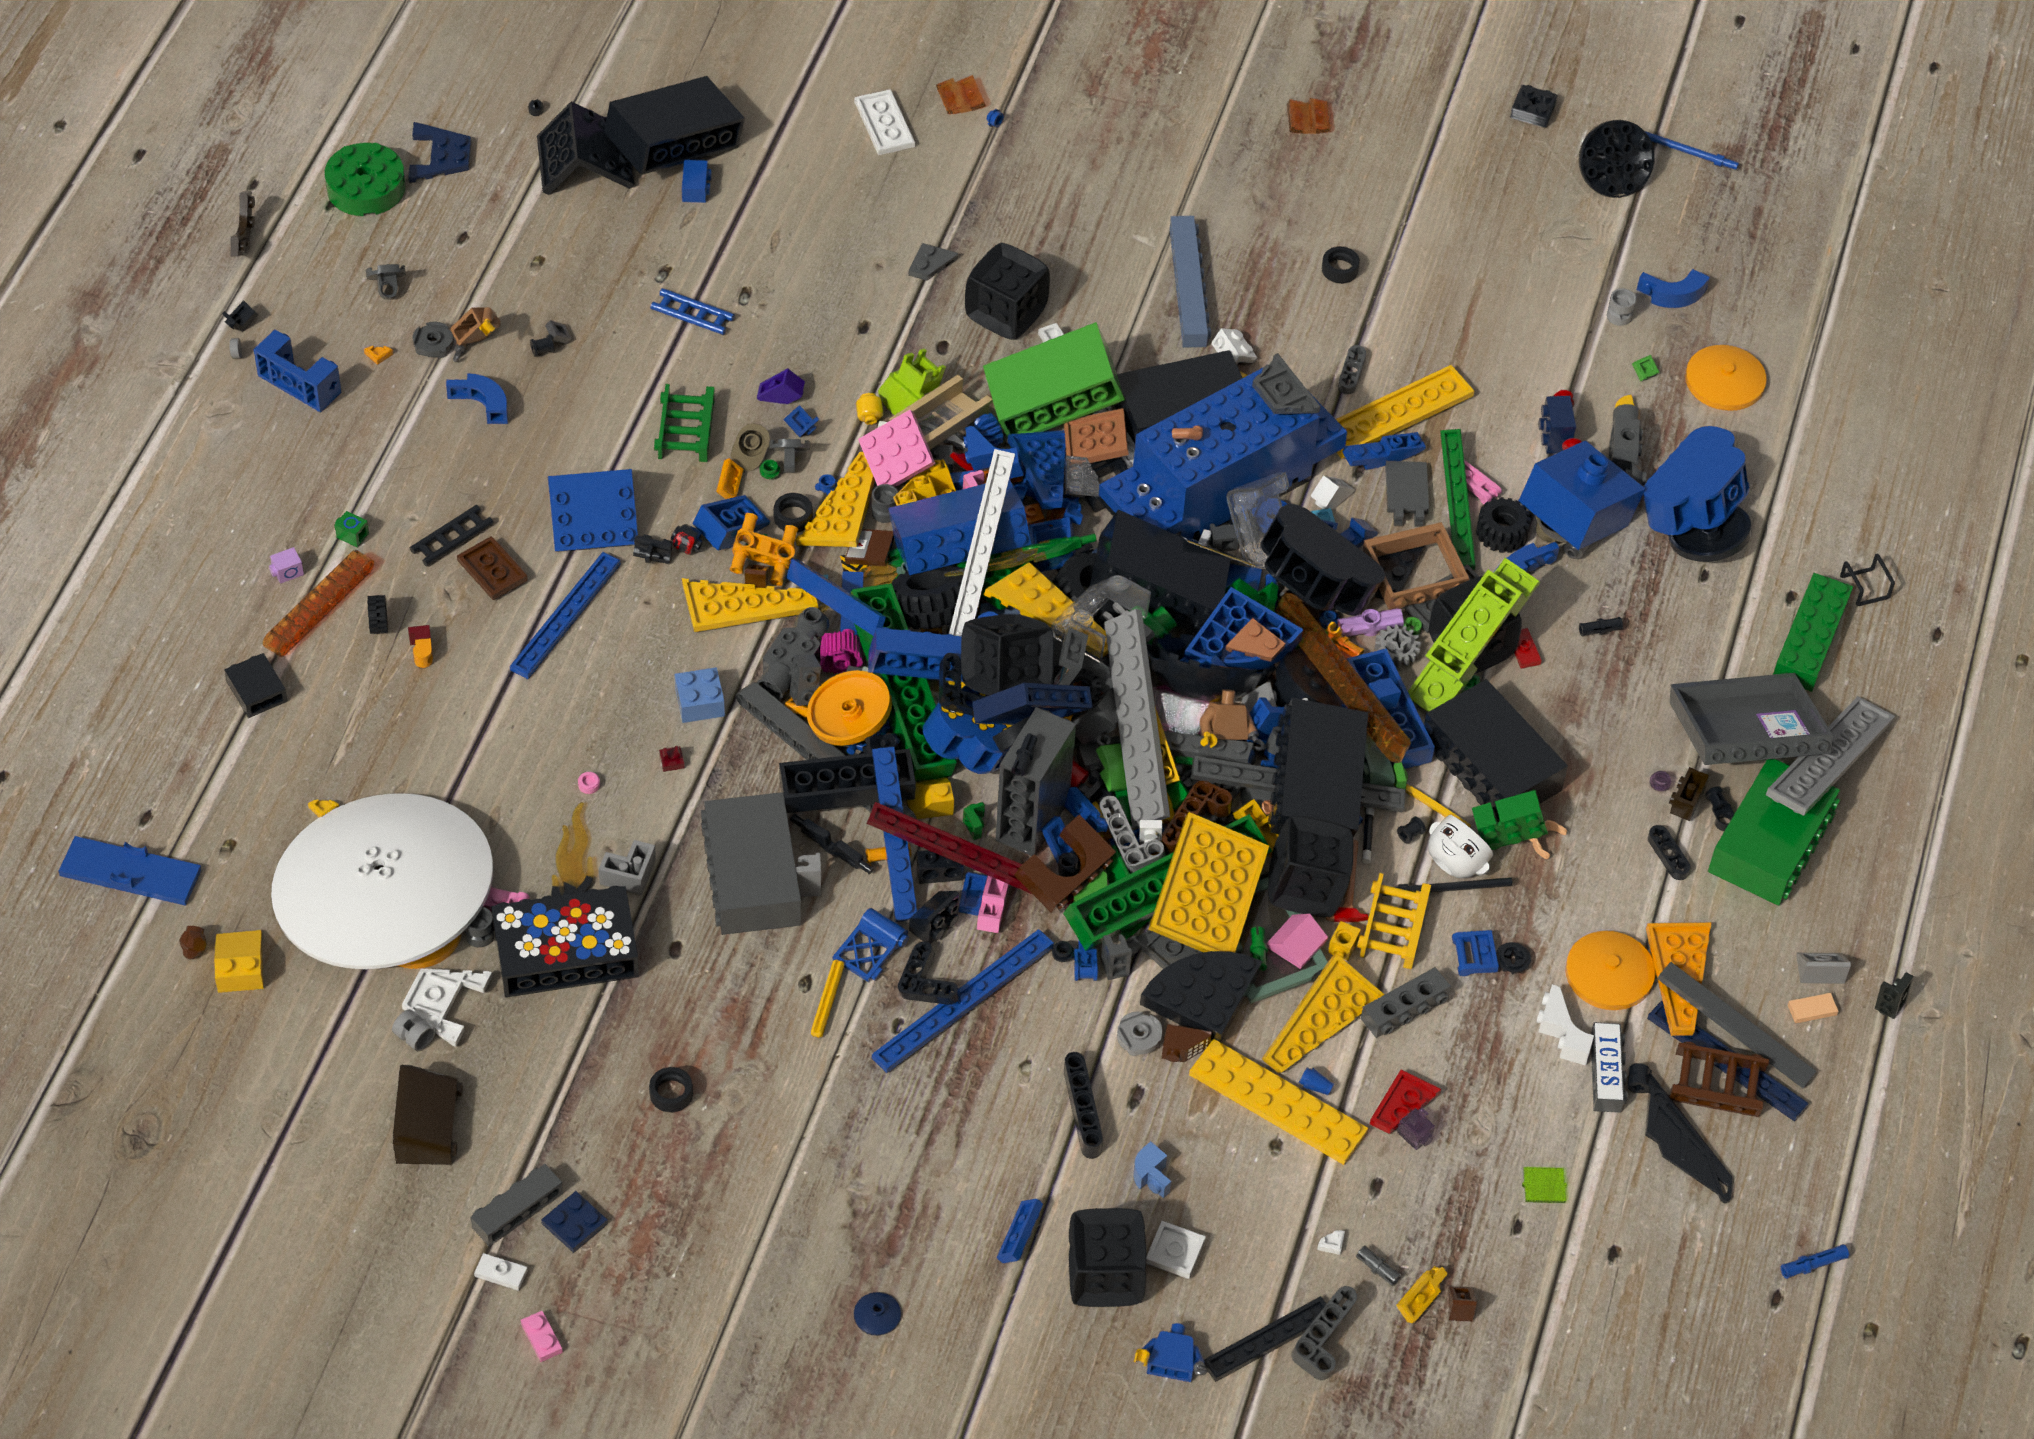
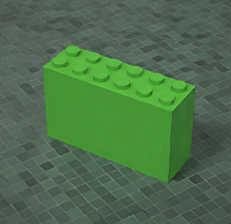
[983,322,1125,437]

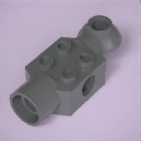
[1609,404,1647,487]
[757,607,830,701]

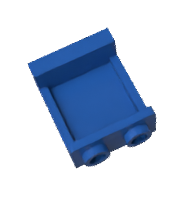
[1247,697,1284,744]

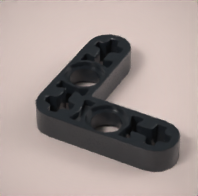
[939,653,986,716]
[898,941,961,1005]

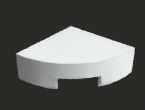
[1317,1230,1345,1255]

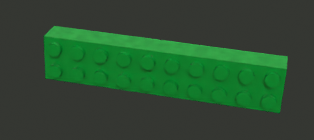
[850,583,957,782]
[1063,814,1272,951]

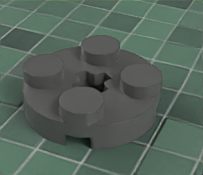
[413,322,454,358]

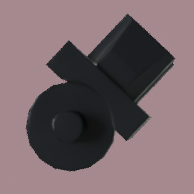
[633,534,672,564]
[862,733,902,754]
[1078,770,1114,805]

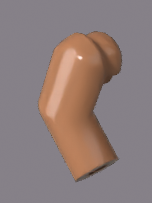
[1172,425,1203,441]

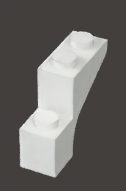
[1536,984,1594,1065]

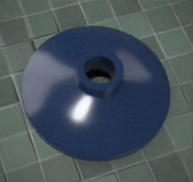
[854,1292,901,1336]

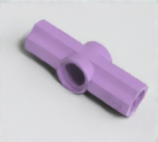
[1338,608,1404,637]

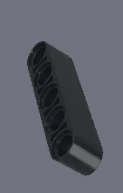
[1064,1052,1103,1159]

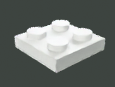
[1146,1221,1206,1279]

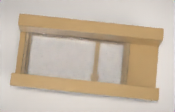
[889,375,993,450]

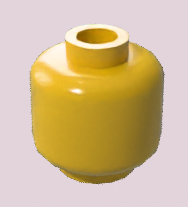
[856,393,883,425]

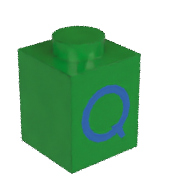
[334,511,369,548]

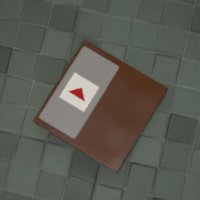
[845,529,894,566]

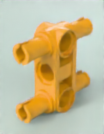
[730,513,798,586]

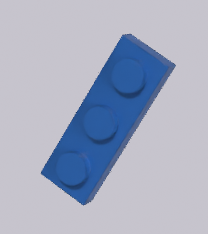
[997,1198,1043,1263]

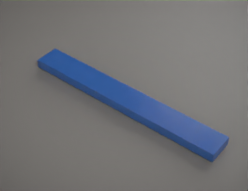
[510,552,621,679]
[786,558,886,636]

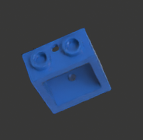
[1029,517,1076,572]

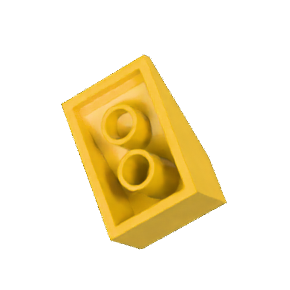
[214,930,264,993]

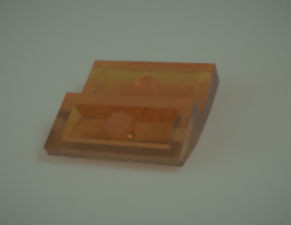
[936,75,986,114]
[1287,98,1331,134]

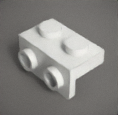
[1212,328,1257,364]

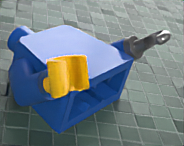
[1133,1323,1208,1382]

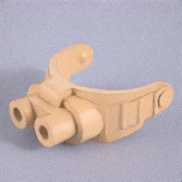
[1528,820,1567,859]

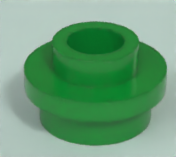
[759,460,780,479]

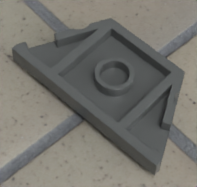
[1252,353,1320,414]

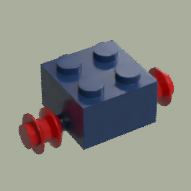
[1538,390,1582,454]

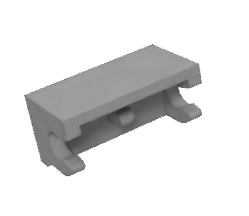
[796,853,821,897]

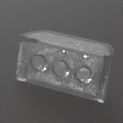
[1152,686,1209,735]

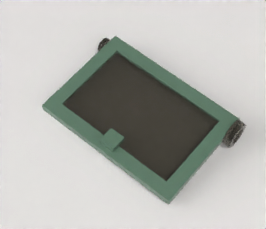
[1235,872,1328,1004]

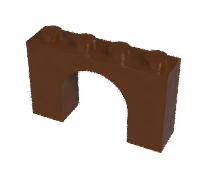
[1014,814,1116,913]

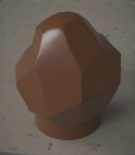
[179,926,207,960]

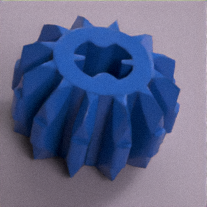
[974,413,1003,447]

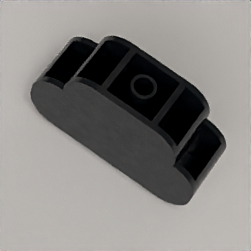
[1260,504,1385,616]

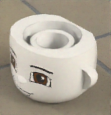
[1428,815,1493,879]

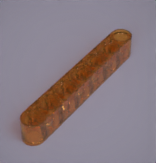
[263,550,374,657]

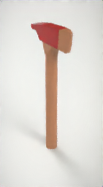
[1326,840,1369,922]

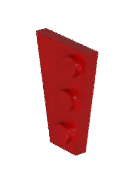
[1369,1069,1441,1134]

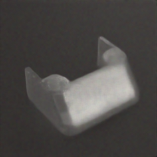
[1051,575,1151,663]

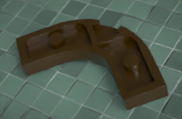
[230,191,255,257]

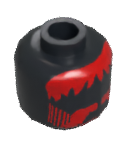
[671,524,703,555]

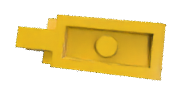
[1396,1266,1447,1323]

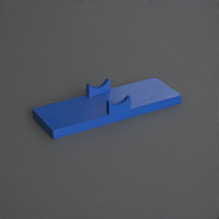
[58,836,201,906]

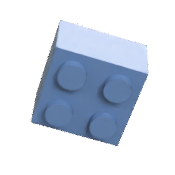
[674,667,725,723]

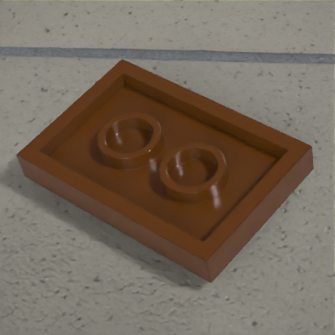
[457,536,528,600]

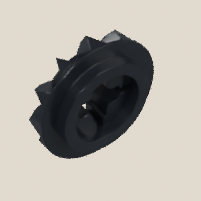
[1496,942,1531,975]

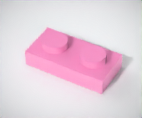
[521,1311,563,1362]

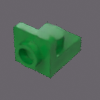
[963,802,985,840]

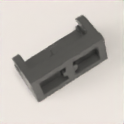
[1101,934,1132,980]

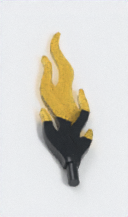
[551,802,594,897]

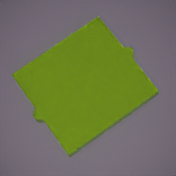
[1522,1167,1567,1203]

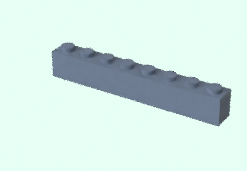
[1169,216,1211,348]

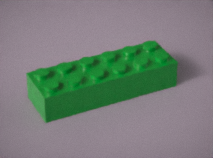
[1773,572,1853,692]

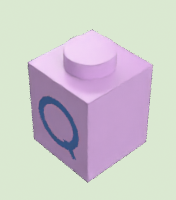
[269,547,304,584]

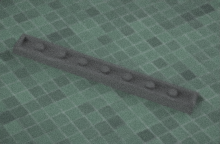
[1657,962,1816,1088]

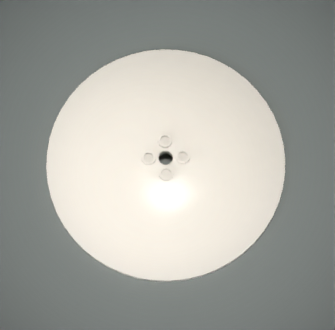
[271,793,493,969]

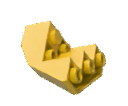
[893,459,956,506]

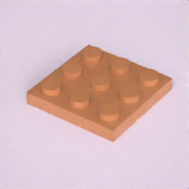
[1064,408,1129,467]

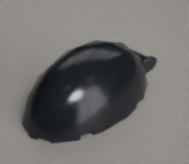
[1146,633,1276,701]

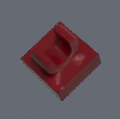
[659,746,685,772]

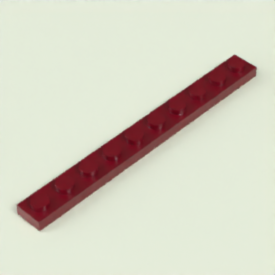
[866,802,1074,909]

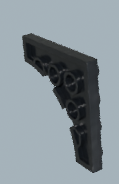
[1374,545,1426,600]

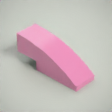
[977,876,1009,933]

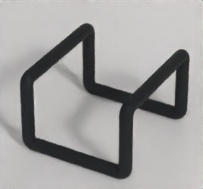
[1840,553,1895,606]

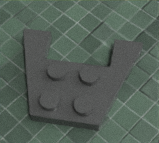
[1116,929,1202,969]

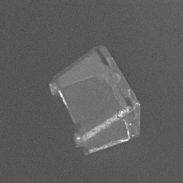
[1226,472,1289,568]

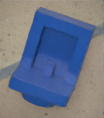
[783,405,820,437]

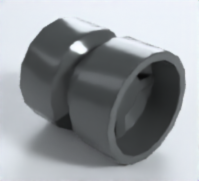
[872,484,898,523]
[465,907,494,948]

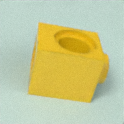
[1328,921,1361,961]

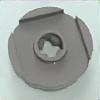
[1117,1011,1162,1056]

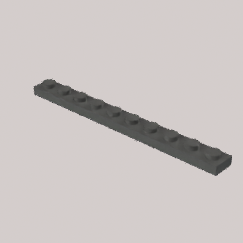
[1191,756,1405,812]

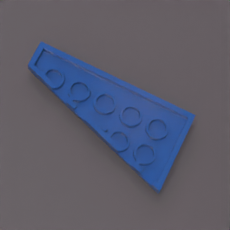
[1007,430,1066,510]

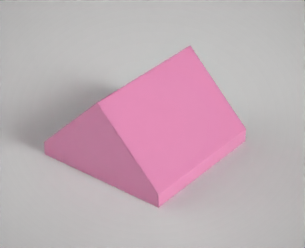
[1266,914,1328,969]

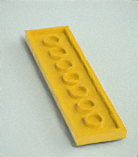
[1336,365,1474,459]
[1189,1039,1368,1165]

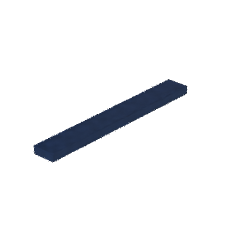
[1647,1001,1809,1122]

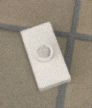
[474,1253,528,1291]

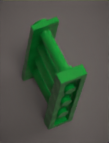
[654,384,715,462]

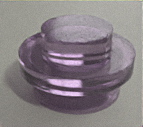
[1649,771,1671,791]

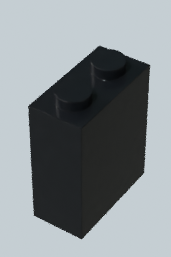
[224,653,288,718]

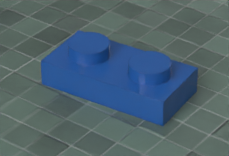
[1041,816,1073,863]

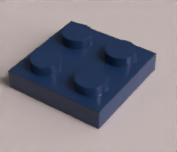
[541,1191,608,1253]

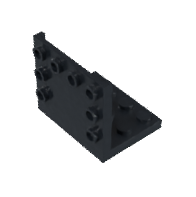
[537,101,634,195]

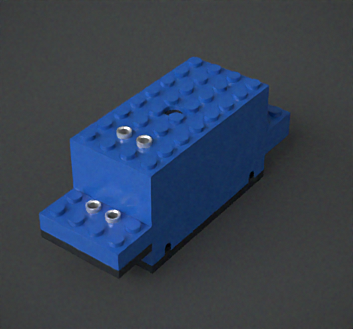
[1098,367,1347,541]

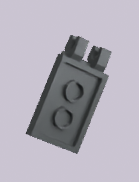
[1385,461,1429,527]

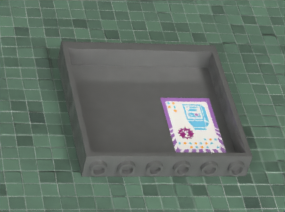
[1670,673,1833,765]

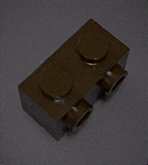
[1669,767,1709,821]

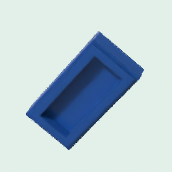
[958,872,988,916]

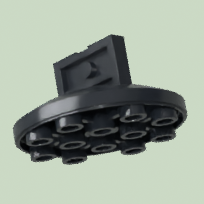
[1579,120,1655,198]

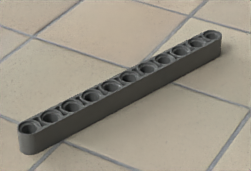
[736,681,917,819]

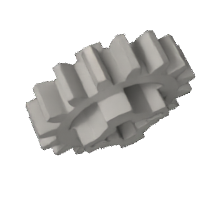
[1374,625,1421,667]

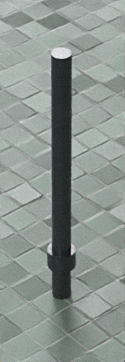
[1381,877,1512,897]

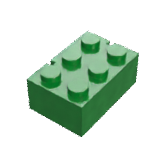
[1472,790,1548,850]

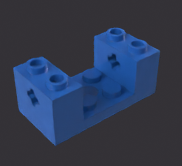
[253,330,342,413]

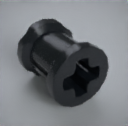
[530,335,555,357]
[1397,816,1426,844]

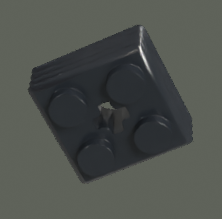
[1510,85,1558,128]

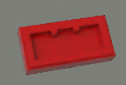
[1514,628,1542,669]

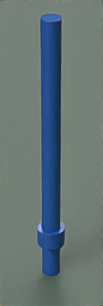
[1645,131,1739,170]

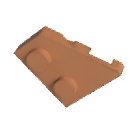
[1226,618,1286,662]

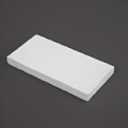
[854,89,915,155]

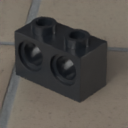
[917,850,964,884]

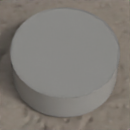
[230,338,242,359]

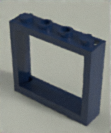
[972,683,1092,725]

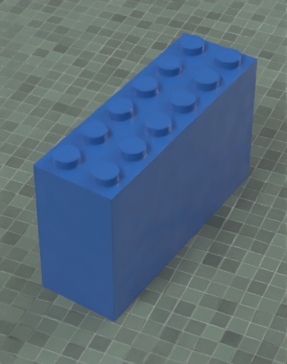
[888,479,1031,576]

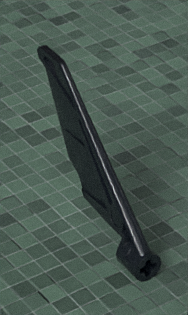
[1628,1063,1732,1204]

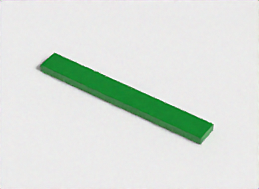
[1440,429,1476,570]

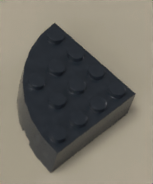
[1140,951,1262,1043]

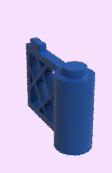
[832,908,909,982]

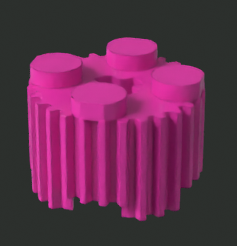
[820,629,863,674]

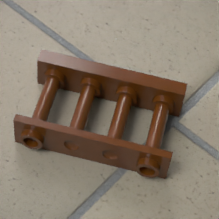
[1669,1042,1769,1117]

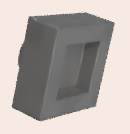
[545,320,571,344]

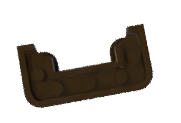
[393,1065,463,1165]

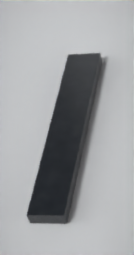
[1204,1296,1334,1382]

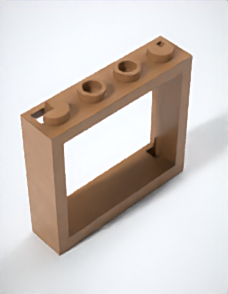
[1363,522,1469,610]

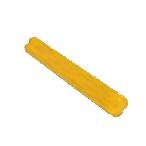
[811,960,844,1038]

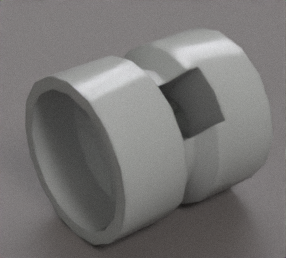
[1607,288,1636,326]
[392,1009,436,1052]

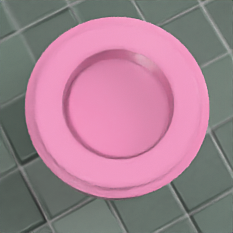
[578,772,600,794]

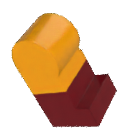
[408,625,433,668]

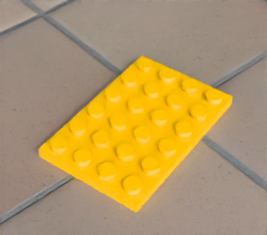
[1148,812,1269,953]

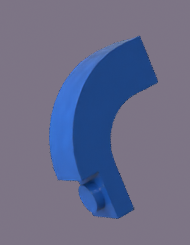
[1637,269,1710,308]
[446,373,508,424]

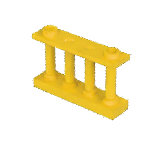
[1357,873,1431,969]

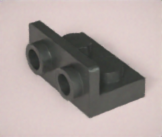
[1875,972,1914,1019]

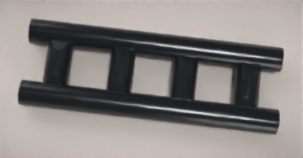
[409,505,494,566]

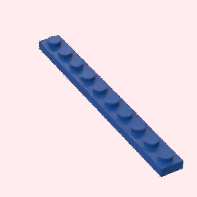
[872,929,1054,1073]

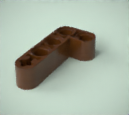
[1161,781,1232,856]

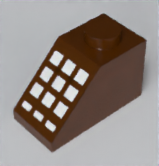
[1161,1024,1212,1062]

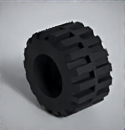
[1476,497,1531,553]

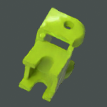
[878,348,946,423]

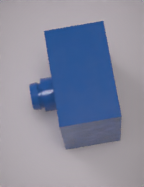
[1518,440,1645,550]

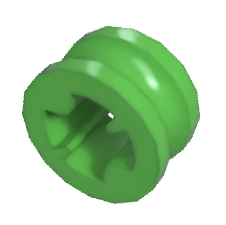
[1403,617,1422,636]

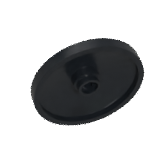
[1668,506,1752,562]

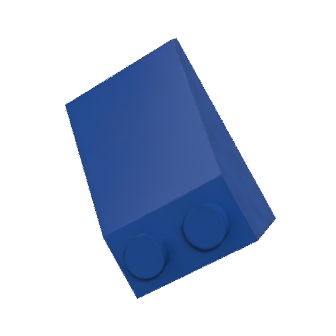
[692,495,771,550]

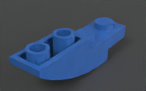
[1342,432,1426,470]
[1493,542,1559,573]

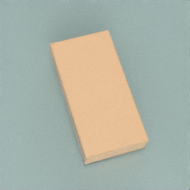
[1788,993,1838,1024]

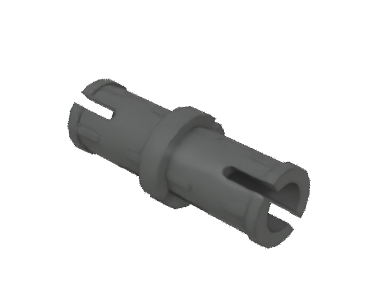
[1356,1245,1401,1286]

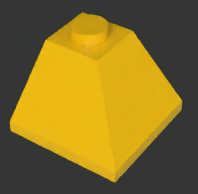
[906,777,954,819]

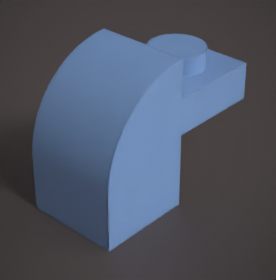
[1133,1141,1171,1198]

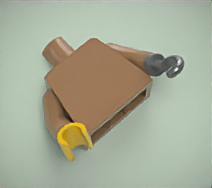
[450,307,501,362]
[1199,690,1264,751]

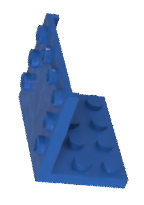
[547,469,638,551]

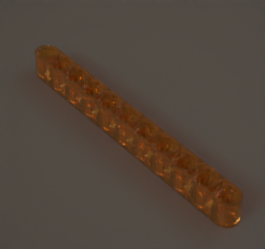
[1275,593,1411,763]

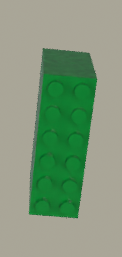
[1708,759,1841,906]

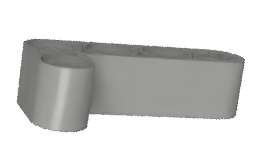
[1100,796,1166,874]

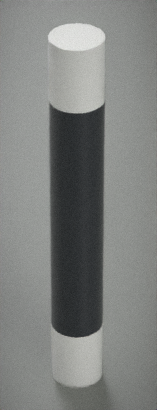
[1362,807,1374,864]

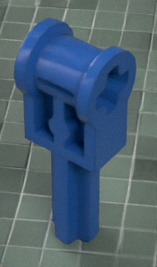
[1074,939,1098,981]

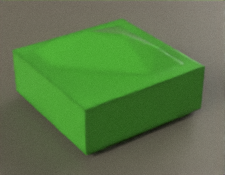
[1632,355,1659,381]
[1393,762,1408,789]

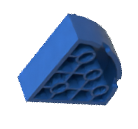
[1184,587,1303,671]

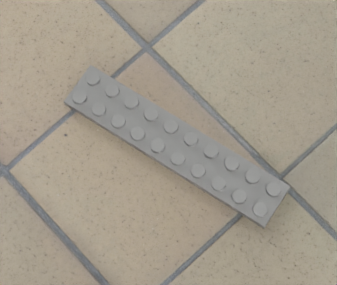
[1104,609,1170,829]
[1766,696,1895,816]

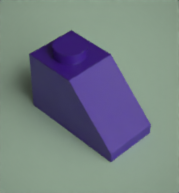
[756,368,805,404]

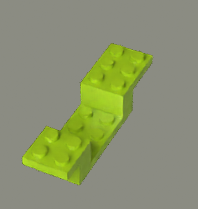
[1408,558,1541,712]

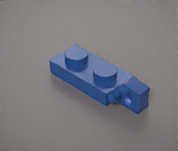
[1064,787,1108,833]

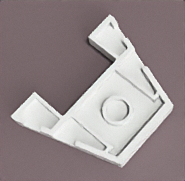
[402,969,492,1047]

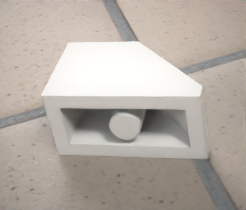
[1311,476,1355,509]

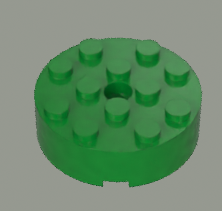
[324,143,405,216]

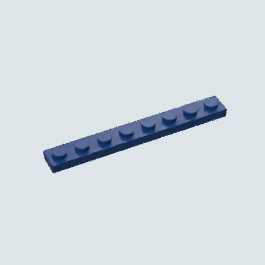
[872,747,917,922]

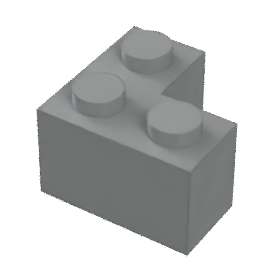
[599,840,656,895]

